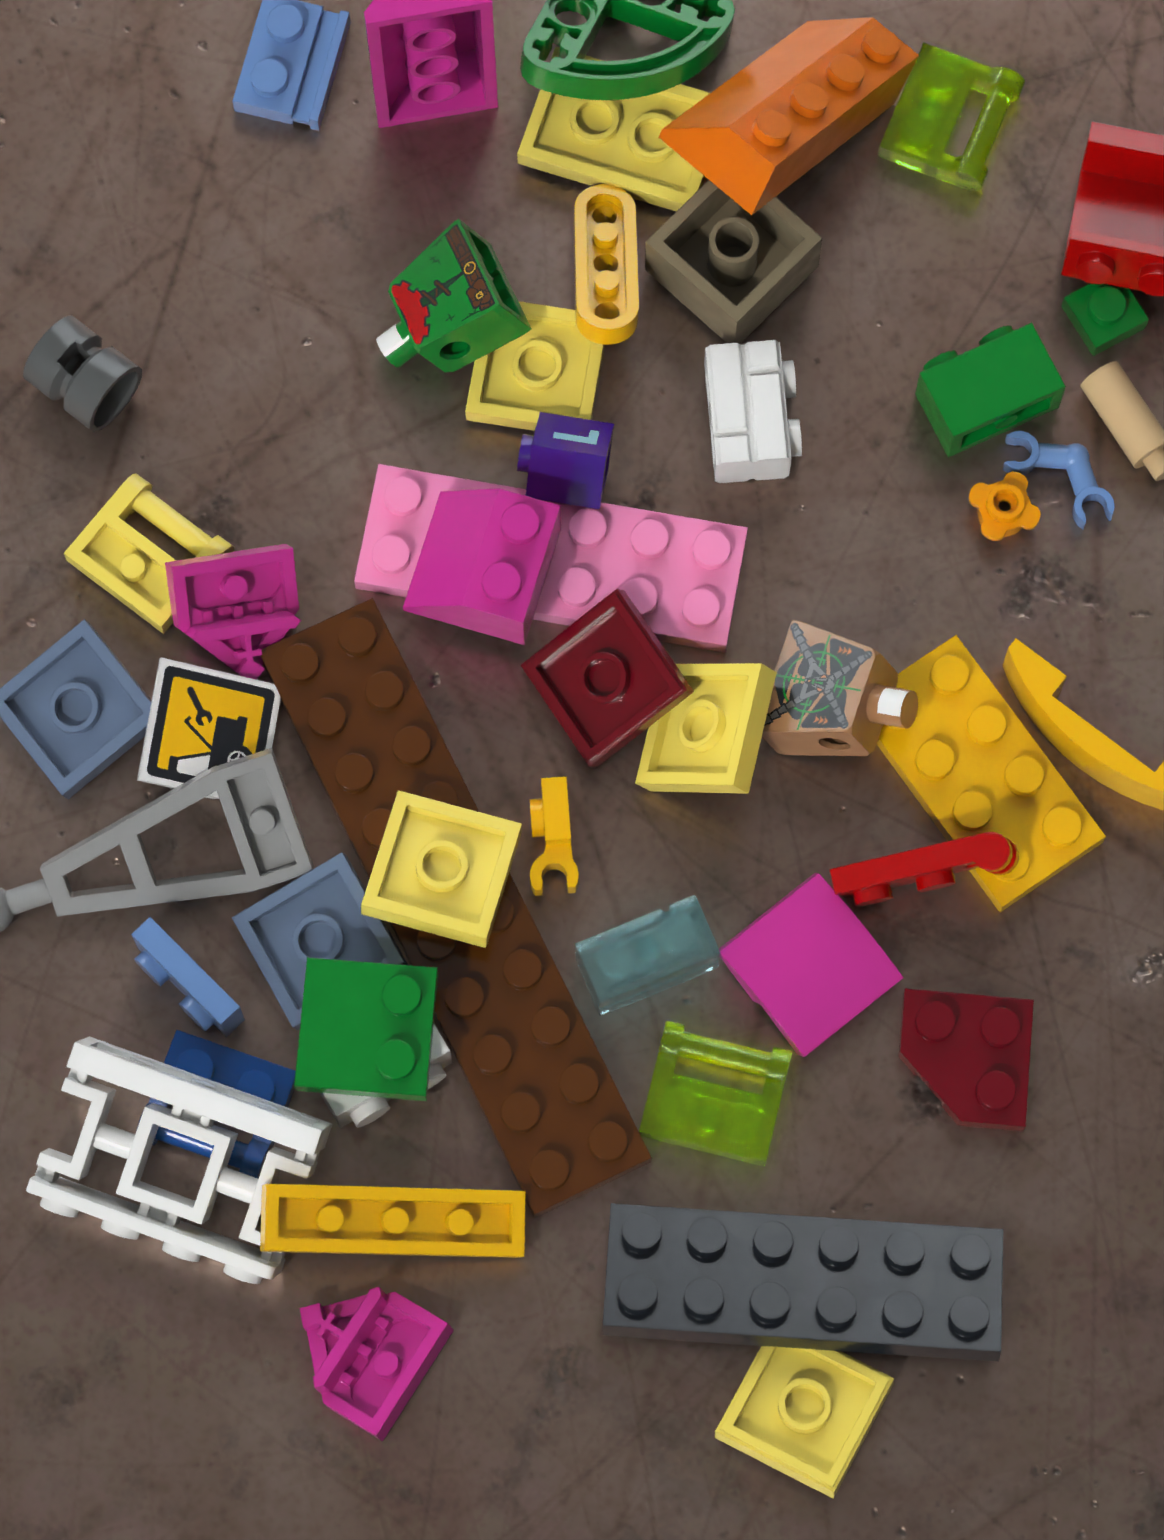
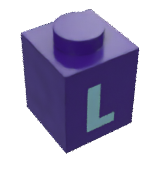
[517,412,614,509]

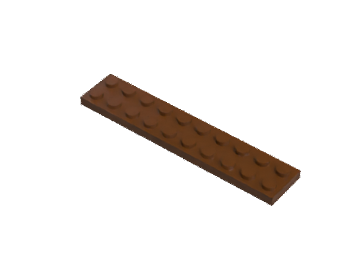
[260,598,652,1219]

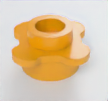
[969,472,1041,541]

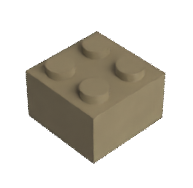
[645,180,822,344]

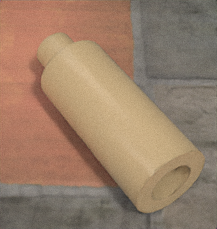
[1080,361,1164,482]

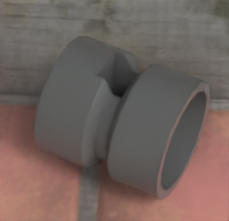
[23,315,142,432]

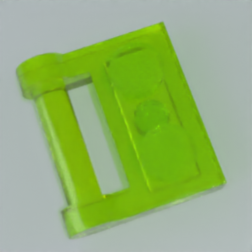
[878,42,1025,191]
[639,1021,792,1167]

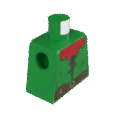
[376,219,531,372]

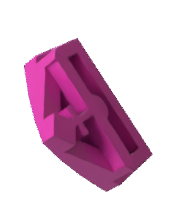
[165,544,301,680]
[300,1287,454,1442]

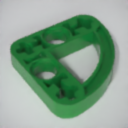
[520,0,735,100]

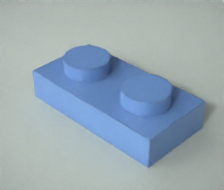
[131,917,245,1038]

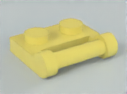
[64,473,234,634]

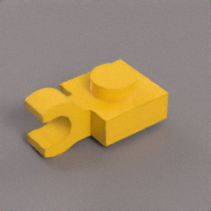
[529,776,579,896]

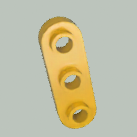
[573,184,639,345]

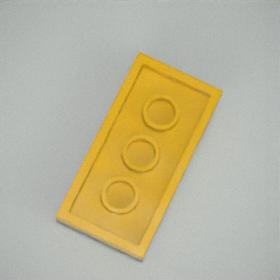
[877,635,1106,913]

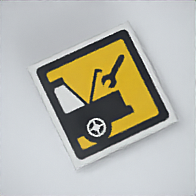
[137,657,281,799]

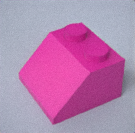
[403,488,561,645]

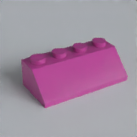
[364,0,498,128]

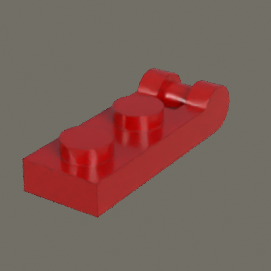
[829,832,1019,906]

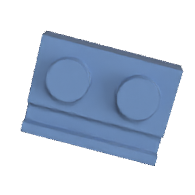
[232,0,351,131]

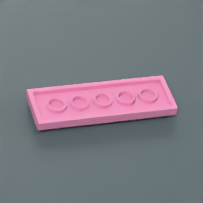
[354,464,748,653]

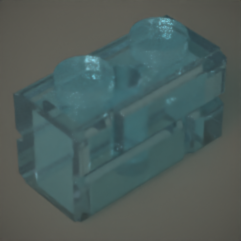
[575,895,720,1016]

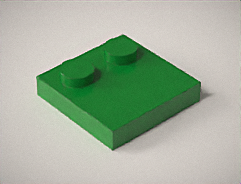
[294,957,438,1101]

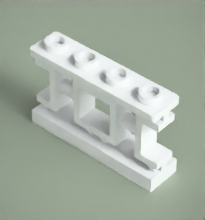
[26,1036,332,1284]

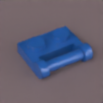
[136,1029,296,1179]

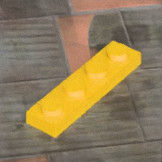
[260,1184,525,1258]

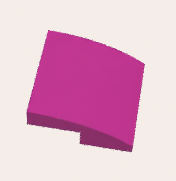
[716,873,904,1057]

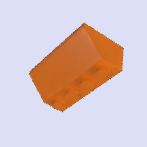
[659,17,919,215]

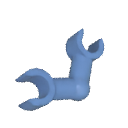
[1003,431,1115,530]

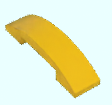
[1002,638,1164,811]

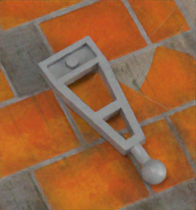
[0,748,314,933]

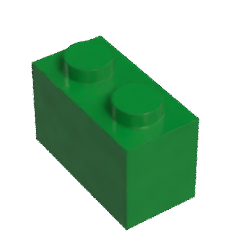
[915,322,1066,458]

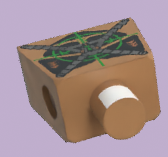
[762,620,918,756]

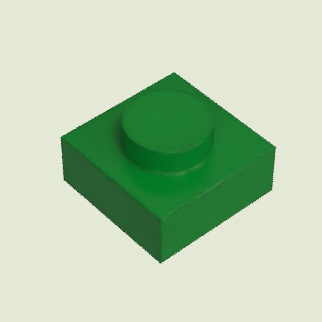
[1061,283,1149,356]

